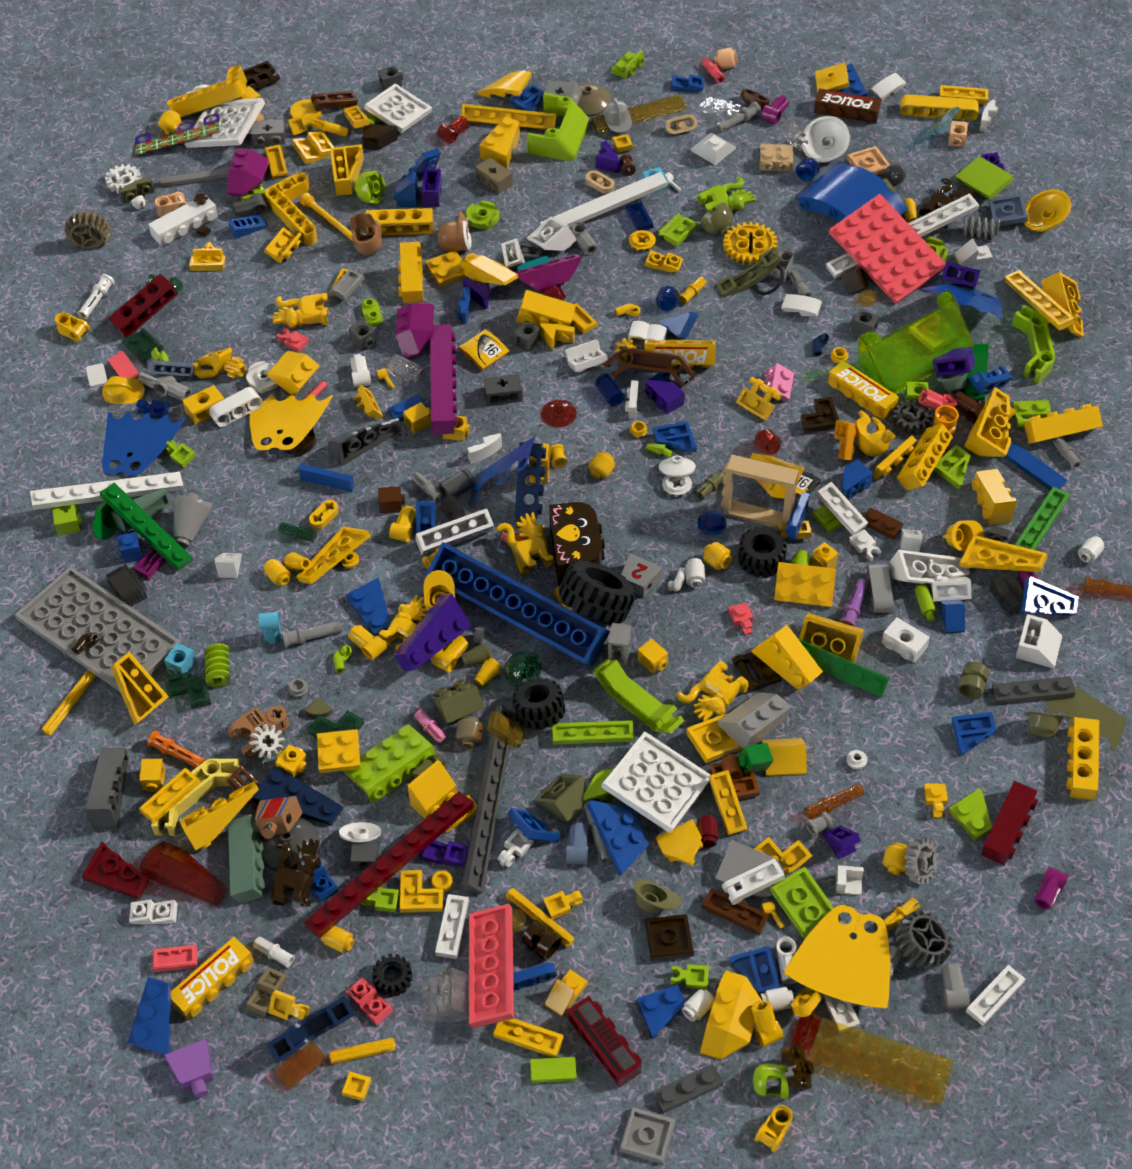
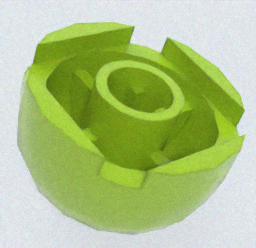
[354,170,386,204]

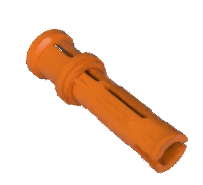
[147,730,206,768]

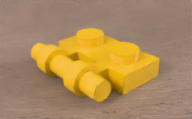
[736,377,782,421]

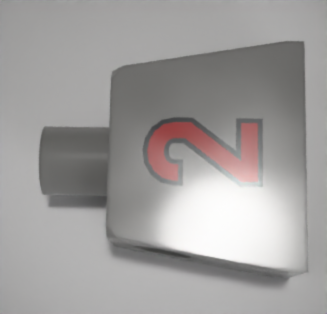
[621,553,663,597]

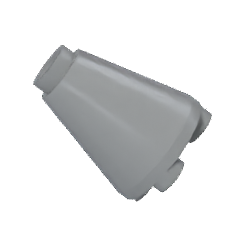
[173,493,212,547]

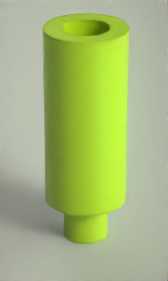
[914,584,936,622]

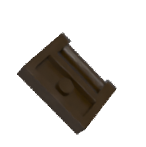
[732,652,781,692]

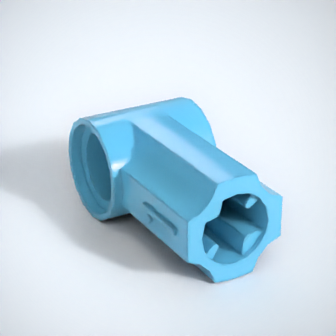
[258,612,281,644]

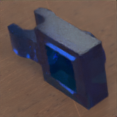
[136,400,170,419]

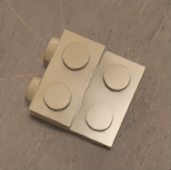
[760,144,793,172]

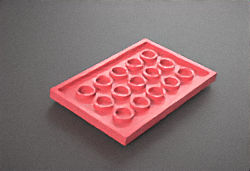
[828,194,946,304]

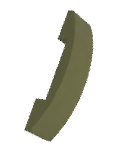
[716,247,782,297]

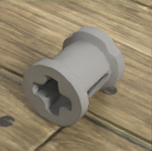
[806,811,833,837]

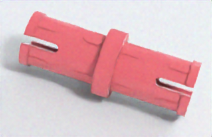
[701,57,725,84]

